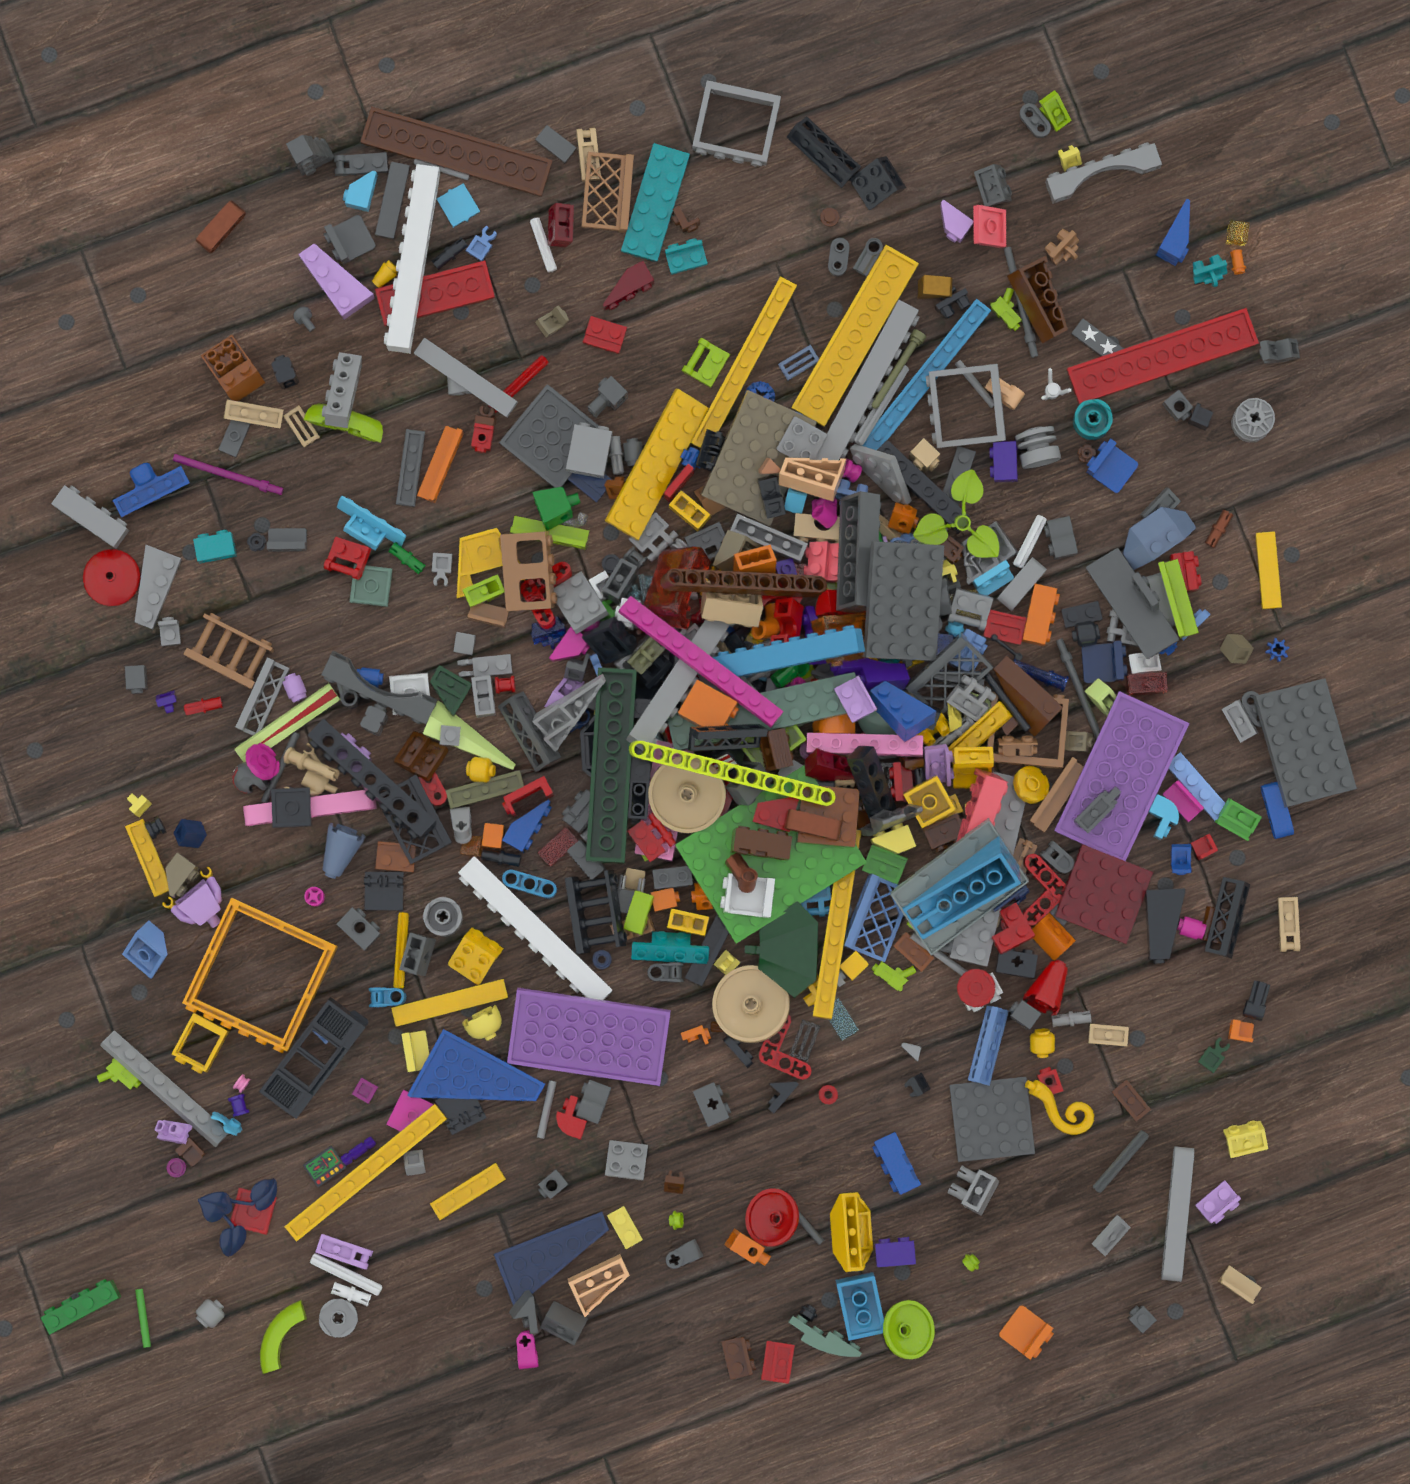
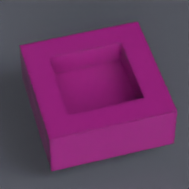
[352,1077,378,1104]

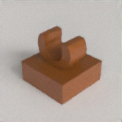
[604,476,625,499]

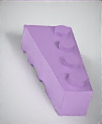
[299,244,375,320]

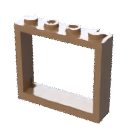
[987,689,1069,769]

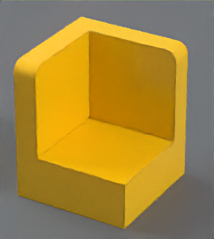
[840,951,868,981]

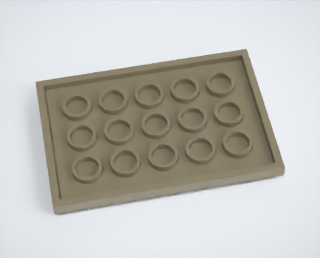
[700,390,817,526]

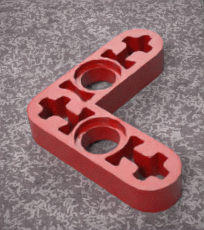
[520,562,572,629]
[1023,854,1066,925]
[759,1015,811,1080]

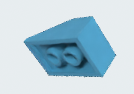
[836,1272,884,1341]

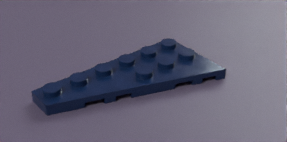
[494,1212,609,1306]

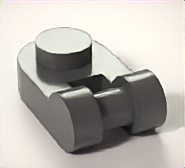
[1039,840,1074,873]

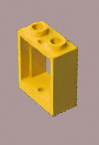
[172,1013,230,1074]

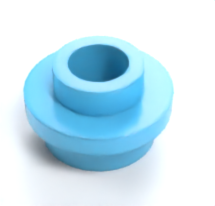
[945,621,964,637]

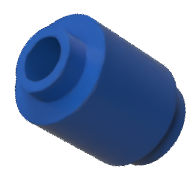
[357,667,384,688]

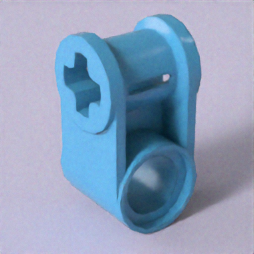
[369,987,406,1007]

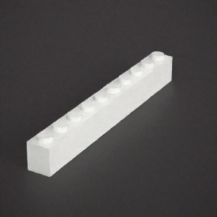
[384,164,440,354]
[458,856,613,1000]

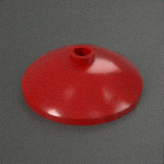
[83,549,141,606]
[745,1188,799,1247]

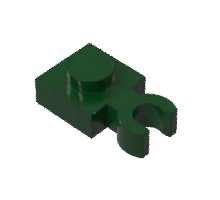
[1197,1037,1230,1073]

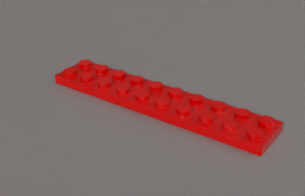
[1066,308,1259,405]

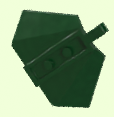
[745,901,818,998]

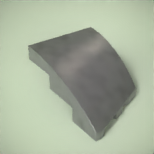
[961,521,1018,585]
[861,804,923,836]

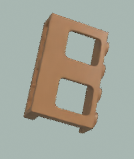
[500,531,557,611]

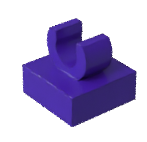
[156,690,177,714]

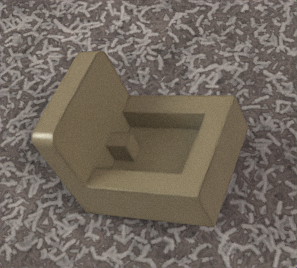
[535,305,569,338]

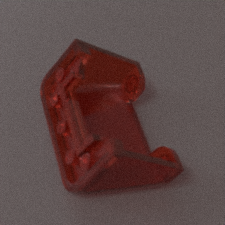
[642,546,711,629]

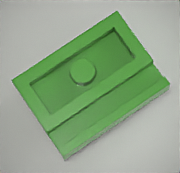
[1215,798,1262,841]
[862,845,908,885]

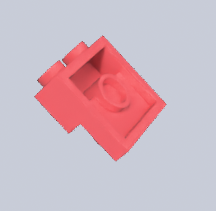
[804,541,839,583]

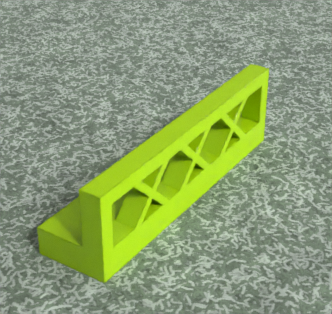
[510,516,589,550]
[1158,559,1199,638]

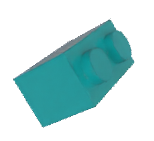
[193,530,237,564]

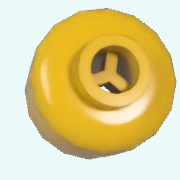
[466,757,496,783]
[1030,1028,1055,1058]

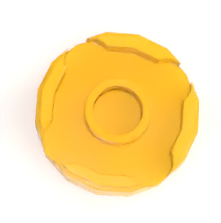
[1013,766,1050,804]

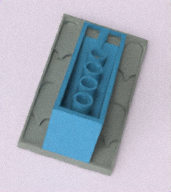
[890,818,1029,956]

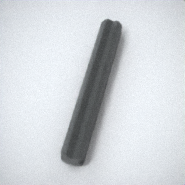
[1093,1130,1149,1193]

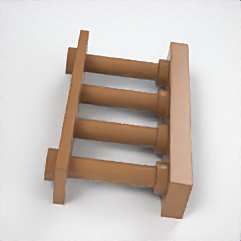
[184,613,274,690]

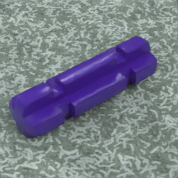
[341,1137,376,1165]

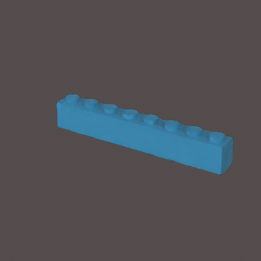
[712,625,865,677]

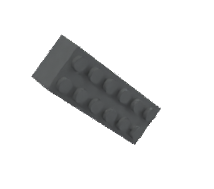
[836,491,881,614]

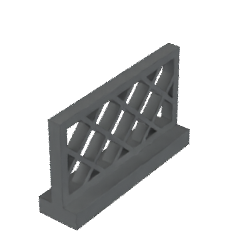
[906,632,993,714]

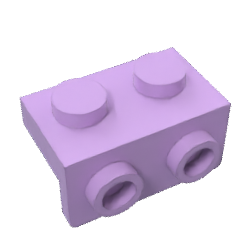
[924,744,954,786]

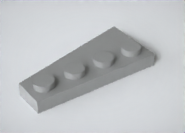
[135,545,182,630]

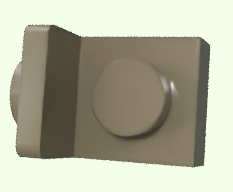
[1065,731,1095,753]

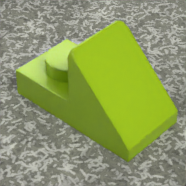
[1039,90,1072,132]
[462,574,505,608]

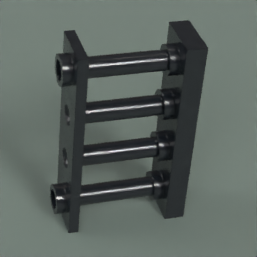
[565,870,627,954]

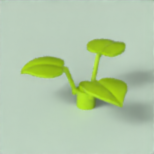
[913,470,999,558]

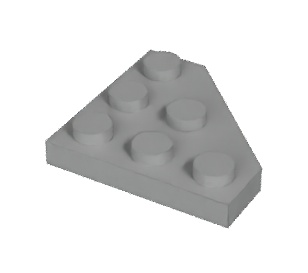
[850,444,912,505]

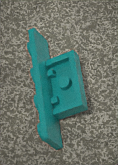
[631,931,709,964]

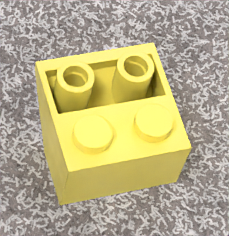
[870,823,916,854]

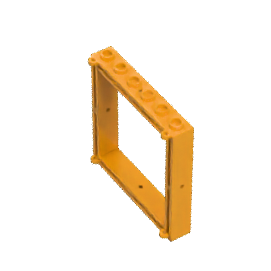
[182,898,338,1053]

